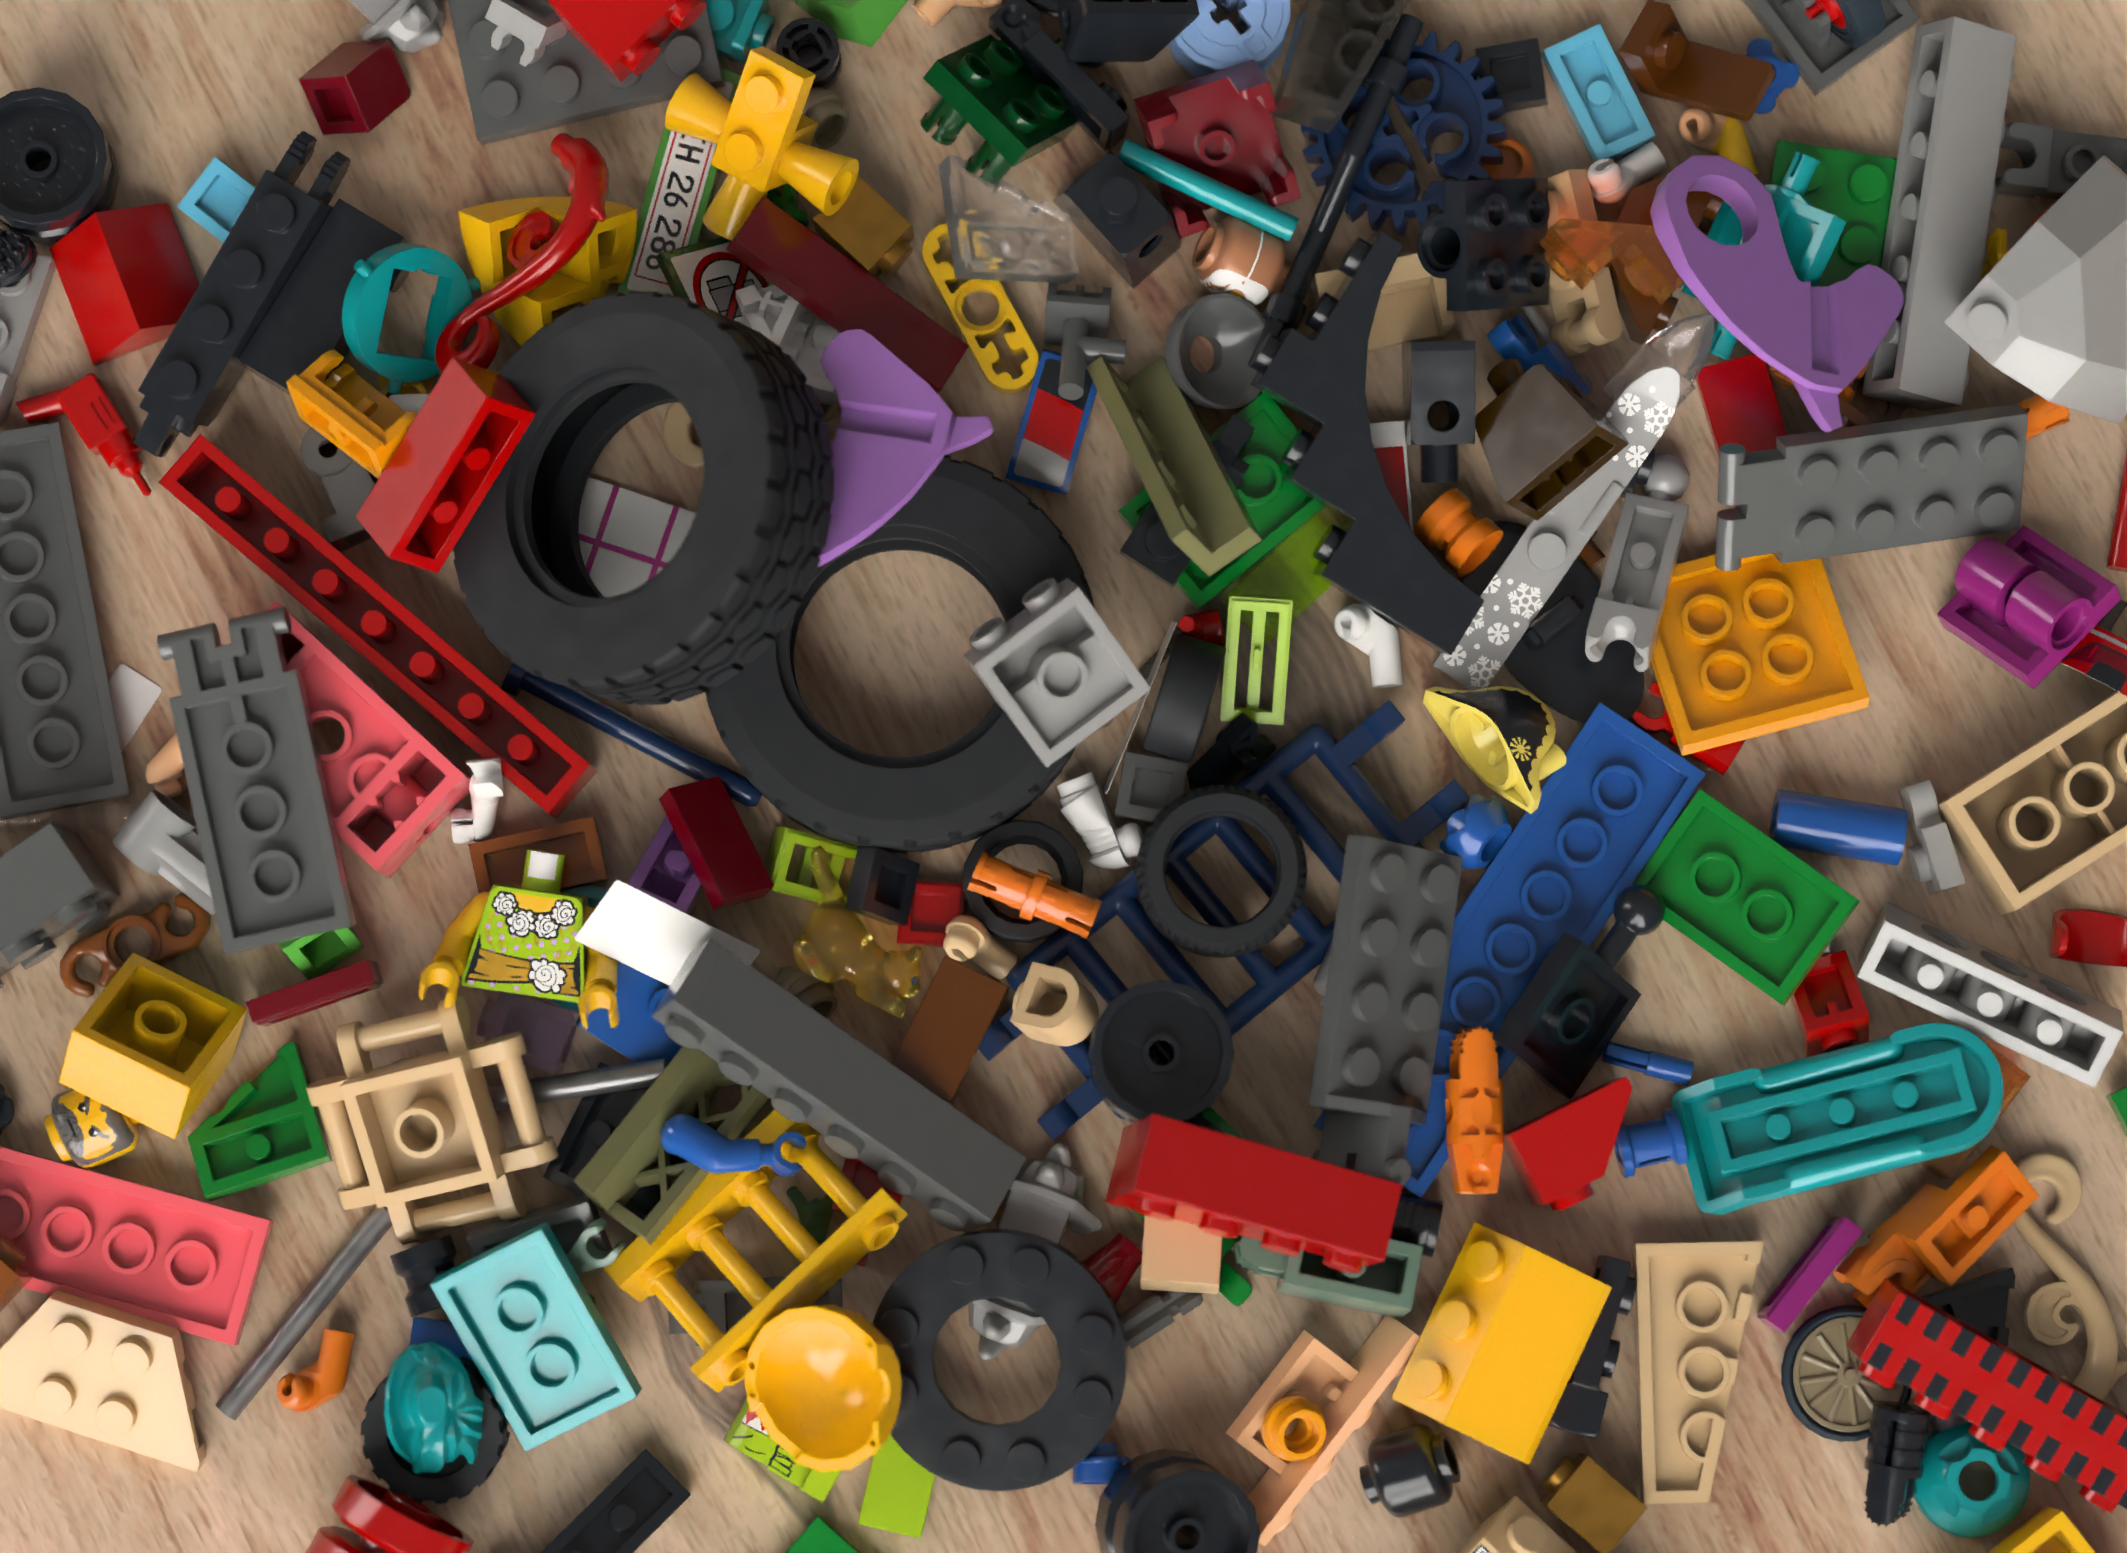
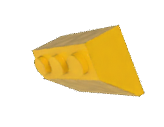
[1391,1222,1612,1465]

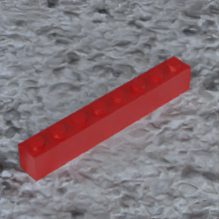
[158,434,597,819]

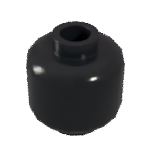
[1359,1424,1461,1518]

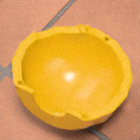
[744,1304,902,1472]

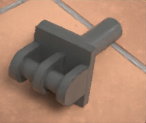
[1044,283,1126,400]

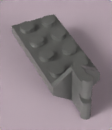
[1309,835,1463,1185]

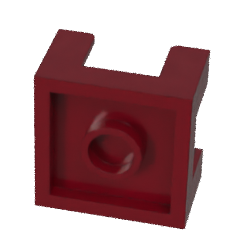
[1133,59,1301,238]

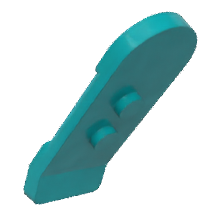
[1671,1023,2004,1215]

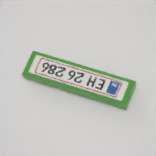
[617,69,742,299]

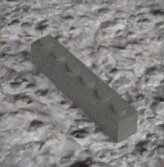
[651,938,1026,1233]

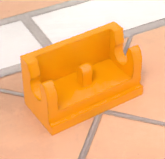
[286,349,418,479]

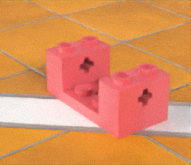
[266,601,470,878]

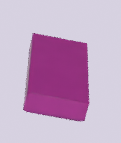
[1757,1217,1864,1333]

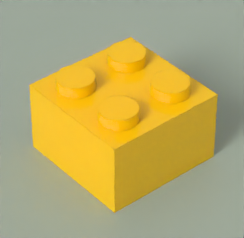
[59,952,248,1139]

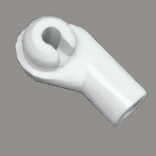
[1587,141,1667,204]
[1334,603,1403,688]

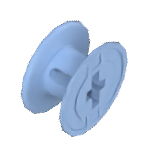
[1168,0,1291,78]

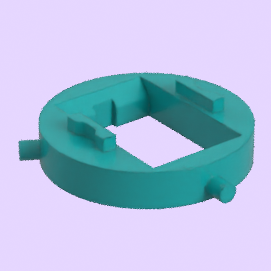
[342,243,481,394]

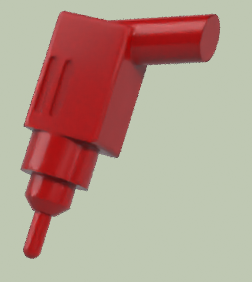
[16,373,151,496]

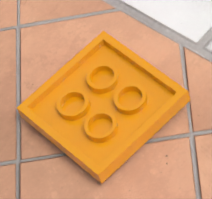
[1651,554,1870,756]

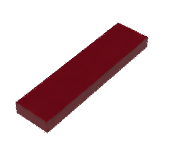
[726,196,969,394]

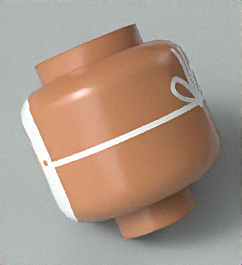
[1192,215,1291,307]

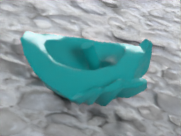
[384,1341,484,1474]

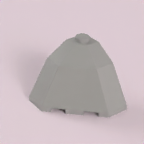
[1944,155,2127,424]

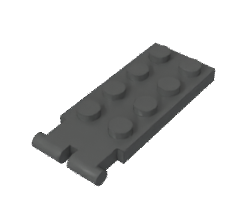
[1715,404,2028,571]
[157,606,356,954]

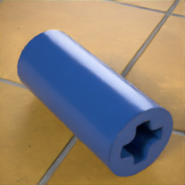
[1769,789,1908,866]

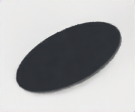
[1461,521,1644,724]

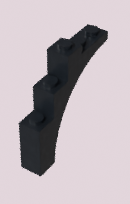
[1250,231,1485,655]

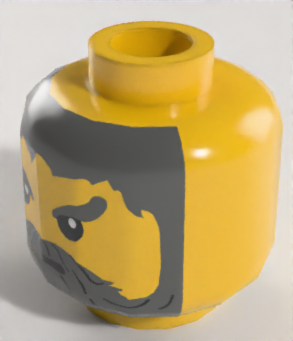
[44,1088,140,1169]

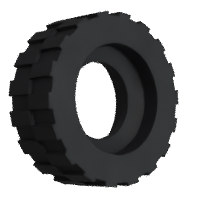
[361,1356,510,1504]

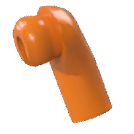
[277,1328,356,1412]

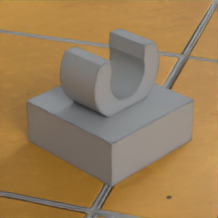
[485,0,568,67]

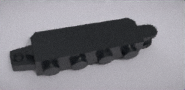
[133,131,351,458]

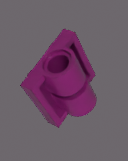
[1937,525,2122,689]

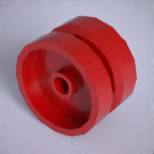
[306,1475,474,1553]

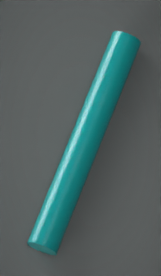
[1118,138,1299,242]

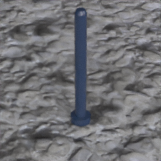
[501,663,763,807]

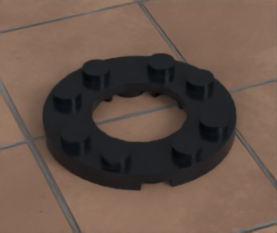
[872,1229,1128,1491]

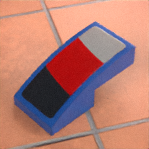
[1005,349,1097,495]

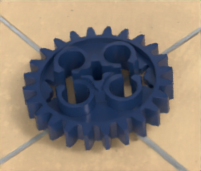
[1301,31,1508,235]

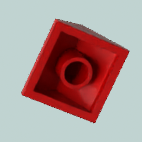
[49,203,199,366]

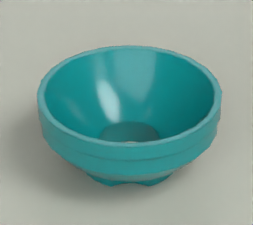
[1914,1421,2030,1538]

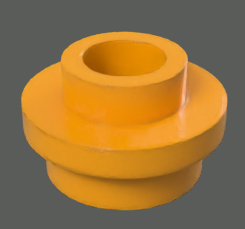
[1262,1396,1326,1461]

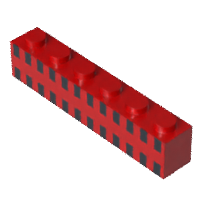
[1846,1278,2127,1513]

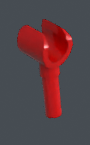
[1179,609,1225,646]

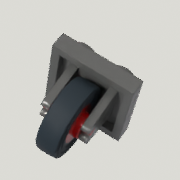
[1743,0,1920,96]

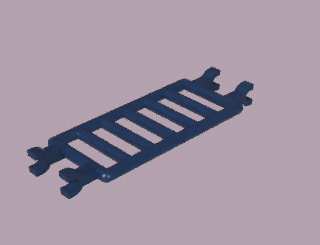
[979,700,1470,1141]

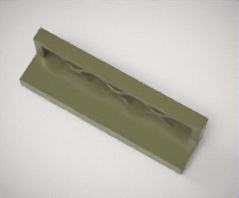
[1086,356,1262,577]
[574,1046,769,1245]

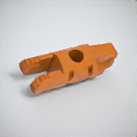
[1445,1026,1504,1194]

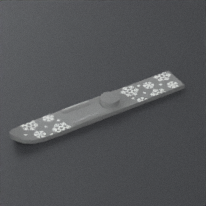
[1433,365,1681,691]

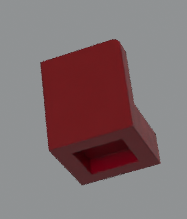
[299,40,411,135]

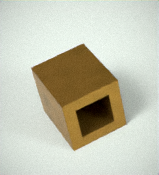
[813,175,914,278]
[1540,1453,1648,1553]

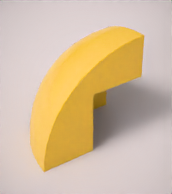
[458,196,637,346]

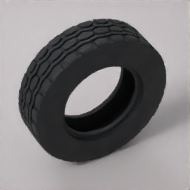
[452,291,834,706]
[705,455,1095,854]

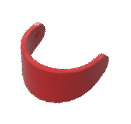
[2049,908,2127,967]

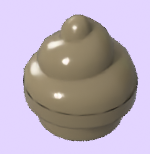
[802,87,849,150]
[775,965,838,1019]

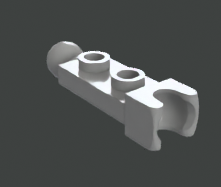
[1585,454,1690,672]

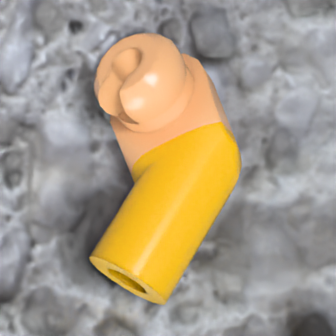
[1678,107,1759,177]

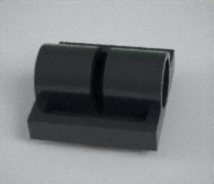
[1417,177,1550,311]

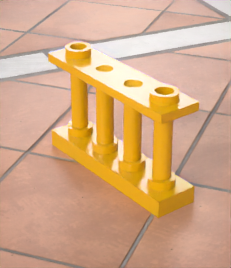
[604,1109,908,1393]

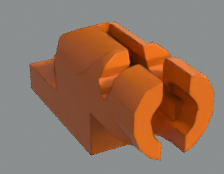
[1833,1145,2040,1309]

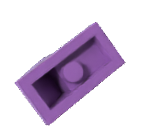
[627,815,702,917]

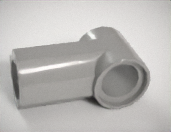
[112,790,215,916]

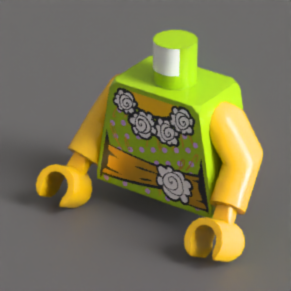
[418,849,620,1029]

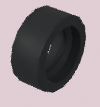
[1143,633,1226,763]
[962,820,1084,943]

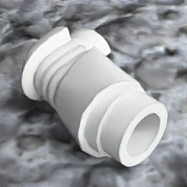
[1056,772,1144,869]

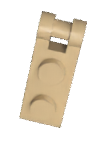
[1548,169,1622,358]

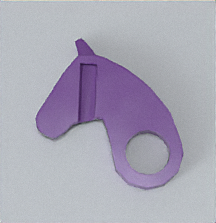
[1650,156,1905,432]
[699,329,993,567]

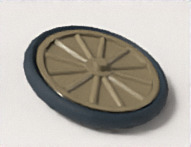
[1781,1306,1912,1442]

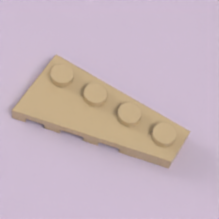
[1633,1241,1765,1504]

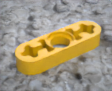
[922,223,1039,395]

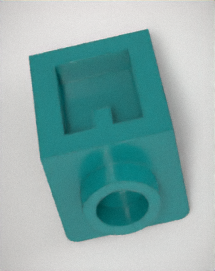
[706,0,776,65]

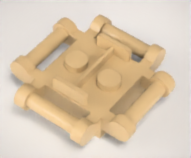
[305,996,558,1245]

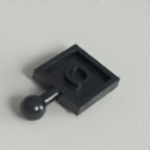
[1492,884,1665,1100]

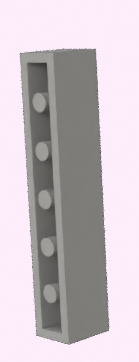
[1862,16,2016,411]

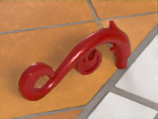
[435,133,609,373]

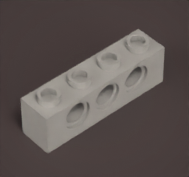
[1857,901,2124,1088]

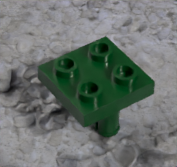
[920,34,1080,190]

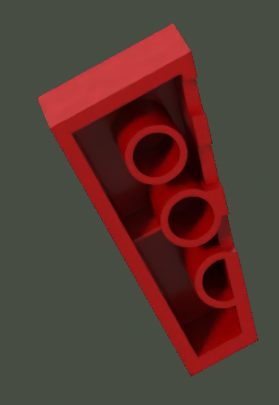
[1105,1114,1402,1273]

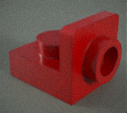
[1791,950,1870,1057]

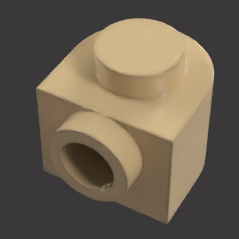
[1010,962,1099,1046]

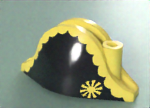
[1423,686,1566,814]

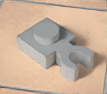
[1898,780,1966,895]

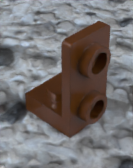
[1619,0,1776,121]

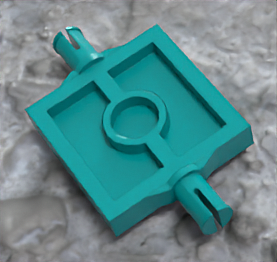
[1682,151,1846,361]

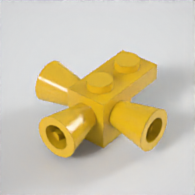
[665,46,859,241]

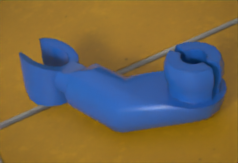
[660,1114,807,1177]

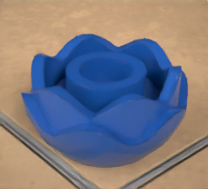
[1439,794,1512,869]

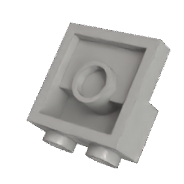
[963,578,1151,767]

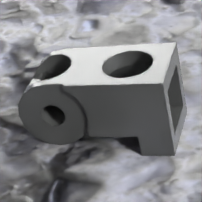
[300,427,377,552]

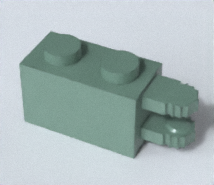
[1232,1236,1423,1319]

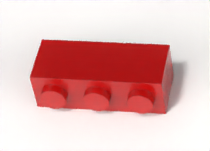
[356,357,536,573]

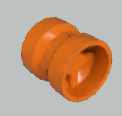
[1413,488,1504,577]

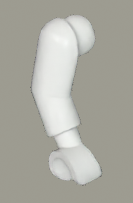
[450,758,504,844]

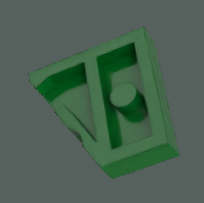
[187,1041,333,1202]

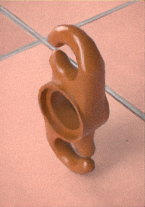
[60,893,210,998]

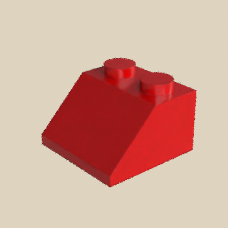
[547,0,706,83]
[1503,1076,1633,1211]

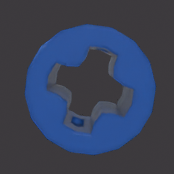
[1614,1108,1688,1178]

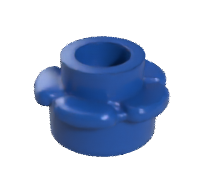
[1073,1443,1131,1485]

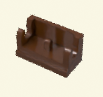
[891,956,1010,1104]

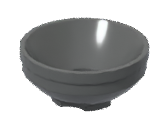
[1165,293,1266,410]

